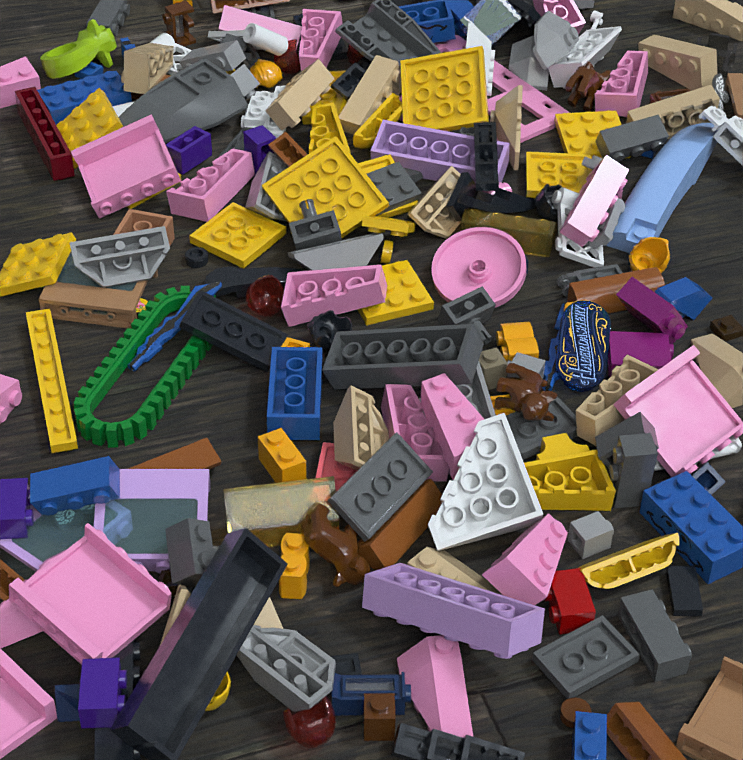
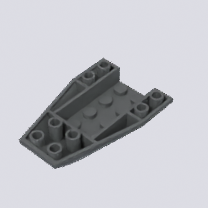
[335,0,441,71]
[118,58,248,143]

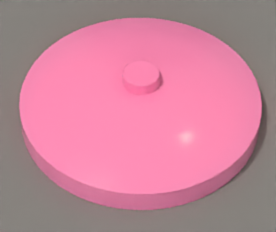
[432,227,527,308]

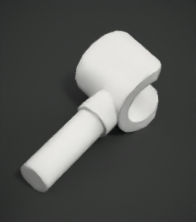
[590,11,603,29]

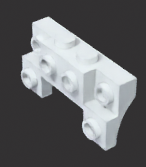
[241,85,286,138]
[698,106,743,166]

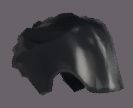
[534,184,568,223]
[307,310,353,351]

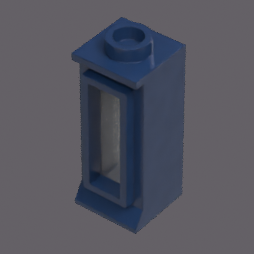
[332,672,411,716]

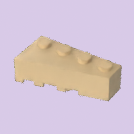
[121,43,174,94]

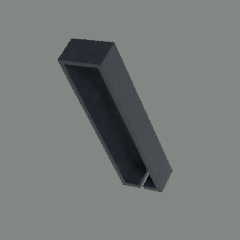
[110,527,288,760]

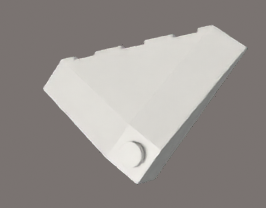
[428,413,544,551]

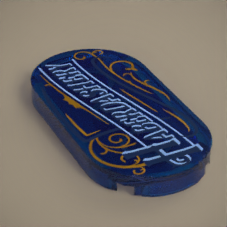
[555,301,611,392]

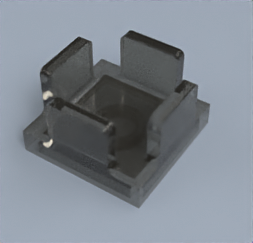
[696,33,738,78]

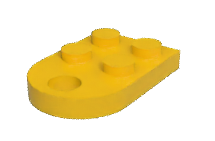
[362,216,416,237]

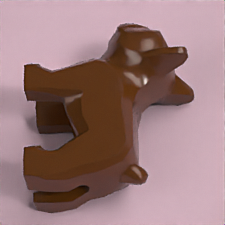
[566,62,611,112]
[494,363,557,421]
[300,503,370,587]

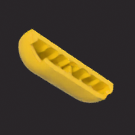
[353,93,403,149]
[578,533,679,589]

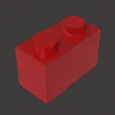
[544,568,596,635]

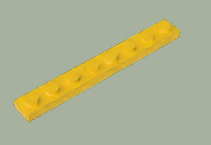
[26,309,78,453]

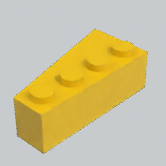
[309,102,351,154]
[524,450,616,511]

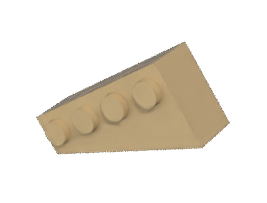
[673,0,743,42]
[638,35,717,90]
[339,55,402,135]
[265,59,335,130]
[626,85,720,139]
[576,355,659,446]

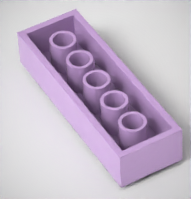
[370,120,509,184]
[362,563,545,659]

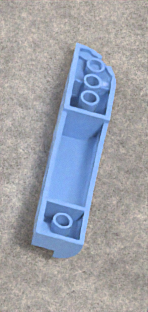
[605,123,718,253]

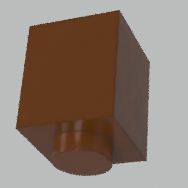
[364,693,396,741]

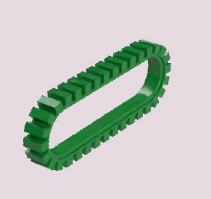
[74,286,215,448]

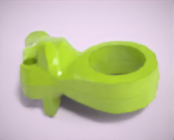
[40,19,117,79]

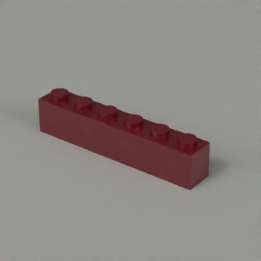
[15,87,75,181]

